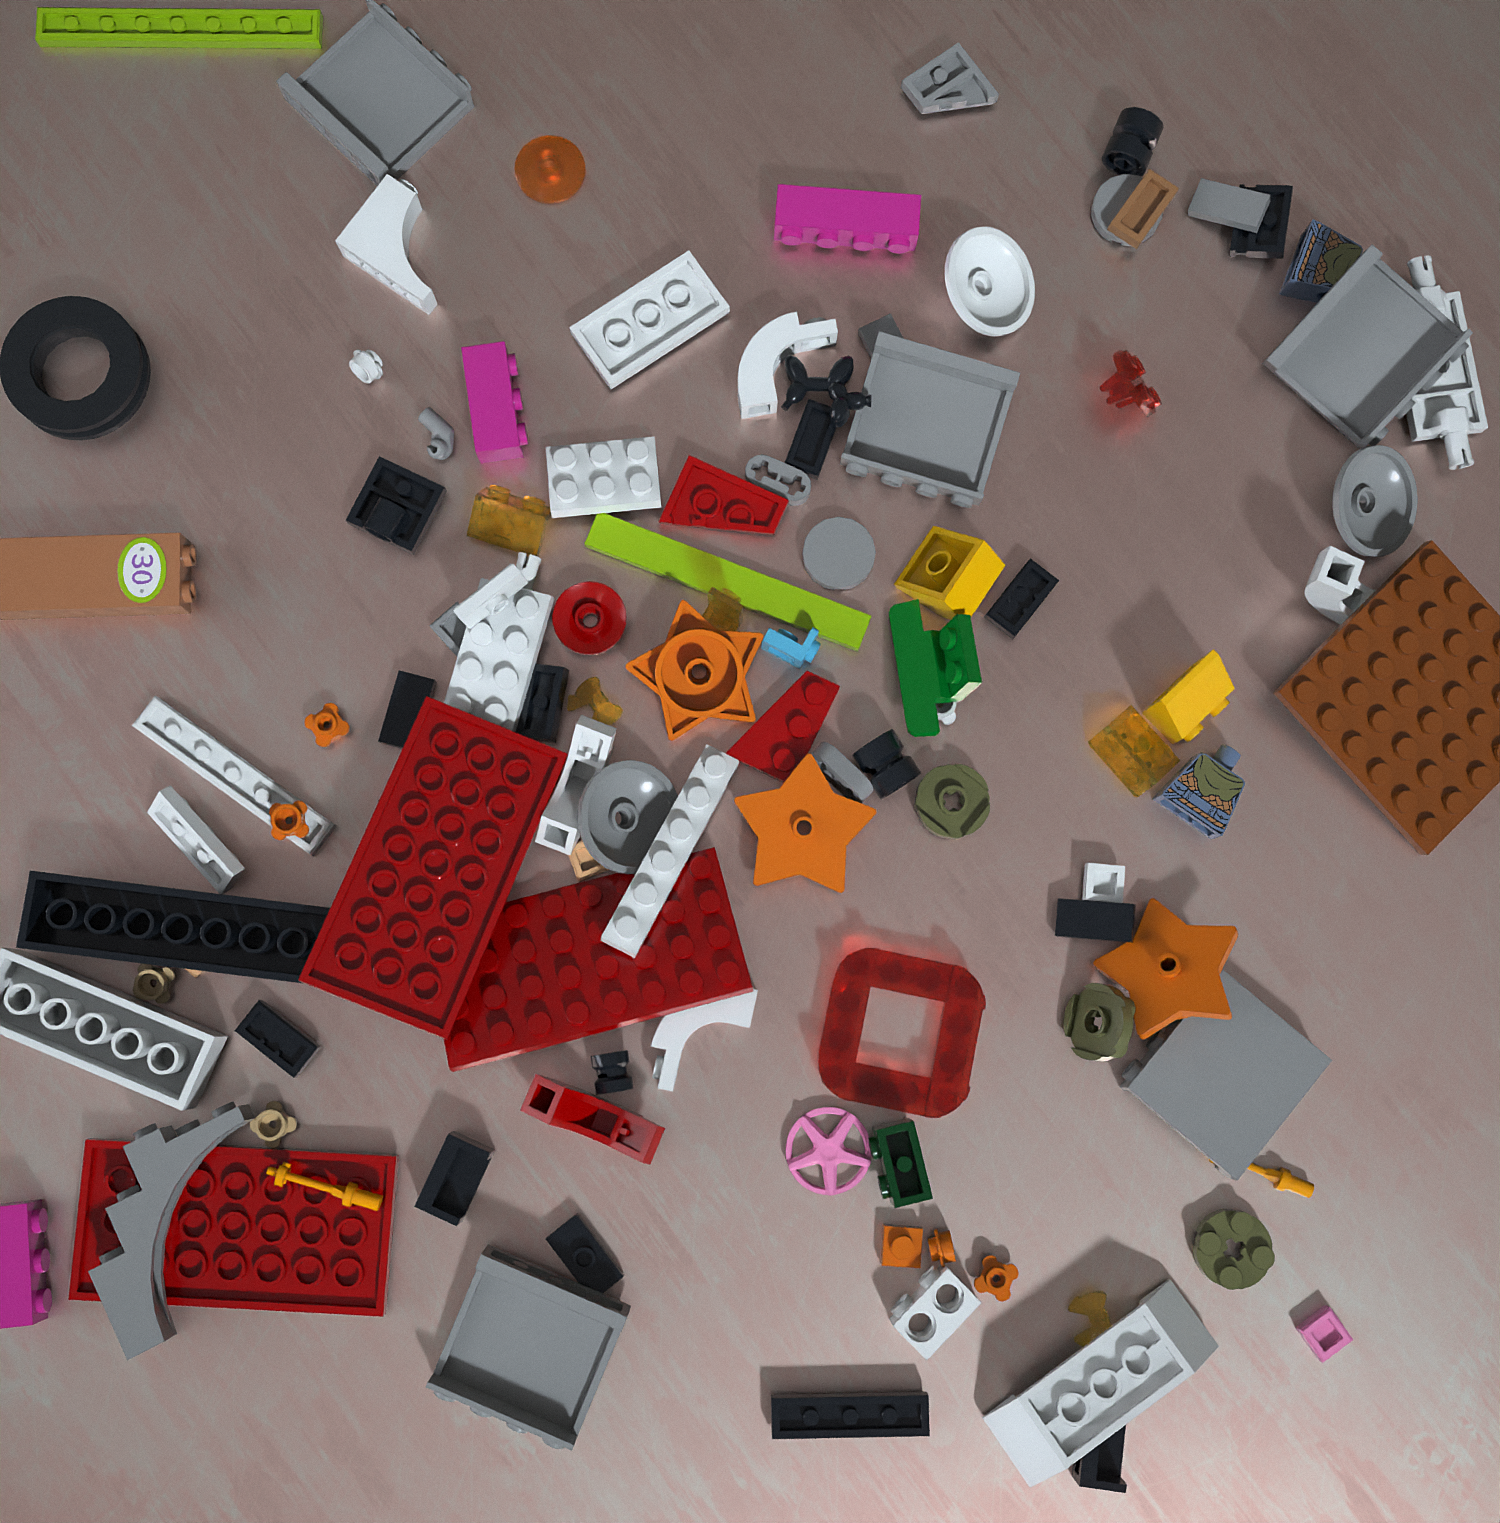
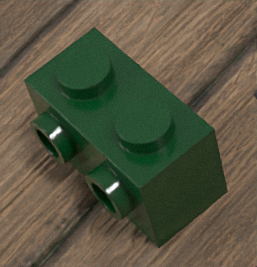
[868,1118,933,1208]

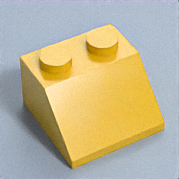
[894,526,1005,620]
[1142,649,1235,745]

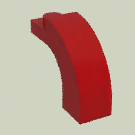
[520,1074,665,1165]

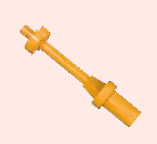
[1209,1159,1314,1198]
[266,1162,383,1211]

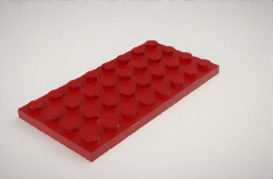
[298,696,568,1040]
[444,847,754,1072]
[68,1138,399,1317]

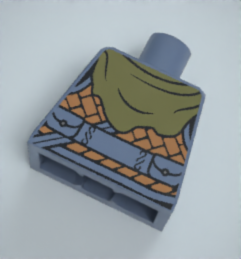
[1279,219,1363,303]
[1153,744,1245,839]

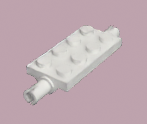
[1406,255,1488,470]
[444,552,554,732]

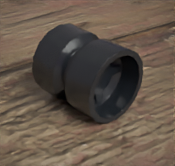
[1102,107,1164,177]
[852,729,921,799]

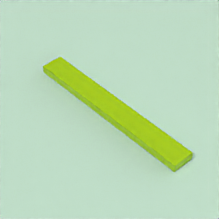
[35,7,323,49]
[585,513,872,652]

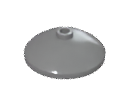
[1332,445,1418,557]
[577,760,678,874]

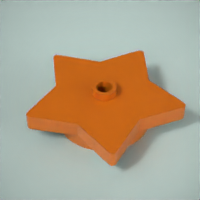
[625,600,763,741]
[734,753,876,893]
[1093,898,1238,1040]

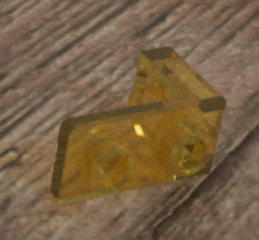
[702,587,744,631]

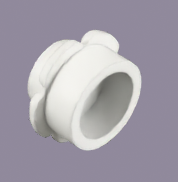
[349,349,383,384]

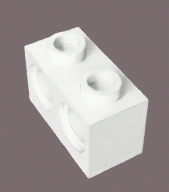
[889,1265,981,1360]

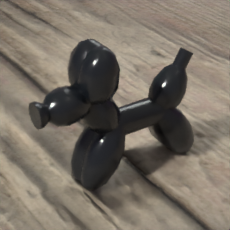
[781,355,872,427]

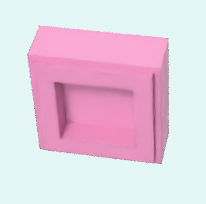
[1295,1305,1353,1363]

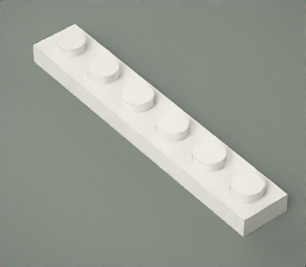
[601,744,740,958]

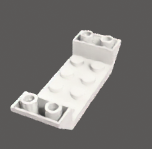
[982,1279,1219,1488]

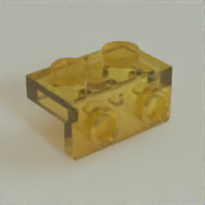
[466,485,552,557]
[1088,705,1181,797]

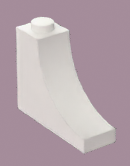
[335,174,437,315]

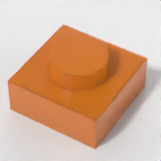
[881,1224,923,1268]

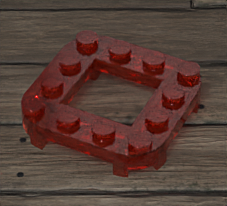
[817,948,986,1118]

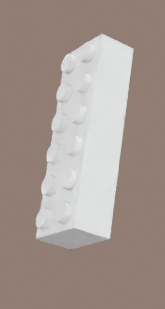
[0,948,228,1111]

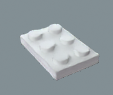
[546,436,662,518]

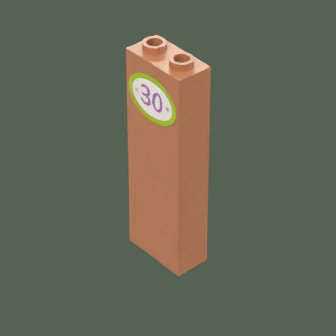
[0,533,196,620]

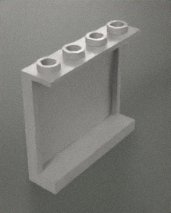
[276,0,474,186]
[1262,244,1473,449]
[840,331,1020,508]
[1120,970,1332,1181]
[426,1244,631,1450]

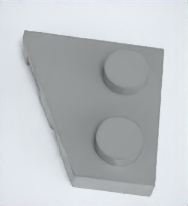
[900,42,999,114]

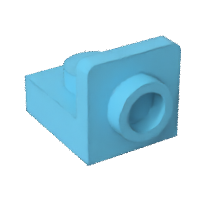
[761,627,821,669]

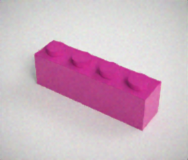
[774,184,921,254]

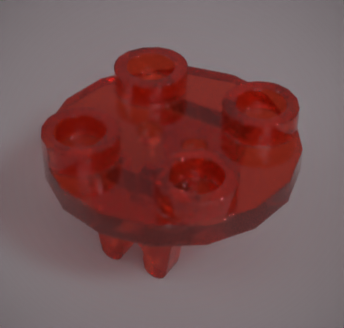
[1100,350,1162,417]

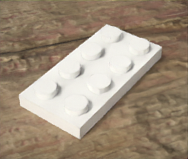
[569,250,730,390]

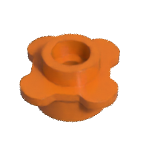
[304,703,350,747]
[269,800,309,840]
[974,1255,1019,1302]

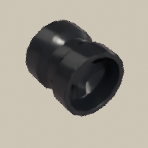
[590,1050,633,1095]

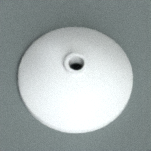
[945,227,1035,337]

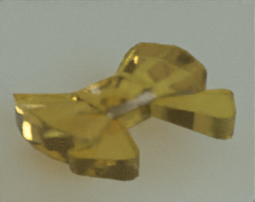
[567,677,623,726]
[1068,1291,1112,1347]

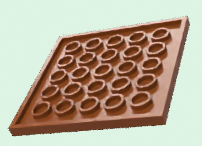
[1273,540,1500,855]

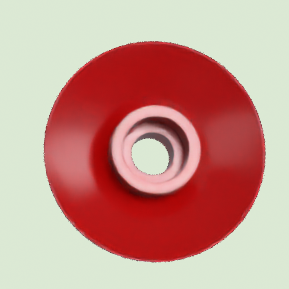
[552,581,627,655]

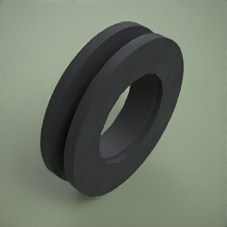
[0,296,151,440]

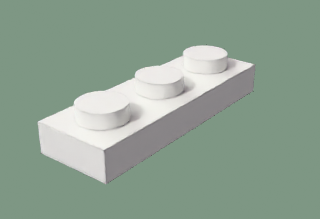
[147,785,245,894]

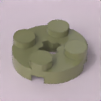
[914,764,990,840]
[1063,983,1136,1062]
[1193,1209,1275,1290]

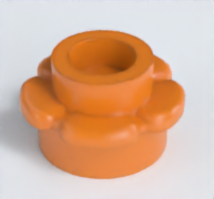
[928,1228,956,1268]

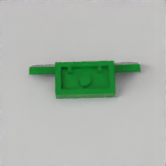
[889,599,982,737]

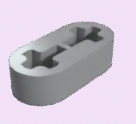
[745,454,811,506]
[811,742,874,803]

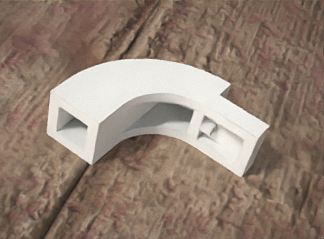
[737,311,838,419]
[1304,546,1376,625]
[535,715,617,855]
[651,989,758,1092]

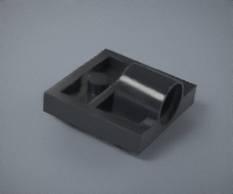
[346,456,447,555]

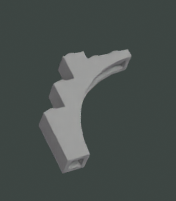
[88,1101,255,1360]

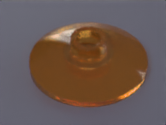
[515,135,586,204]

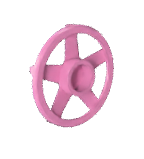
[785,1107,871,1196]

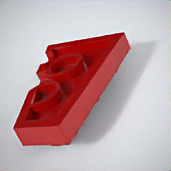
[659,455,789,535]
[726,671,840,783]

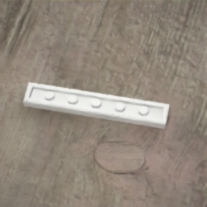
[132,696,336,856]

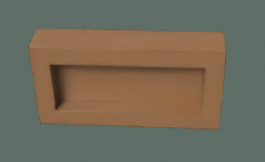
[1107,169,1179,249]

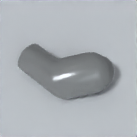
[418,407,454,460]

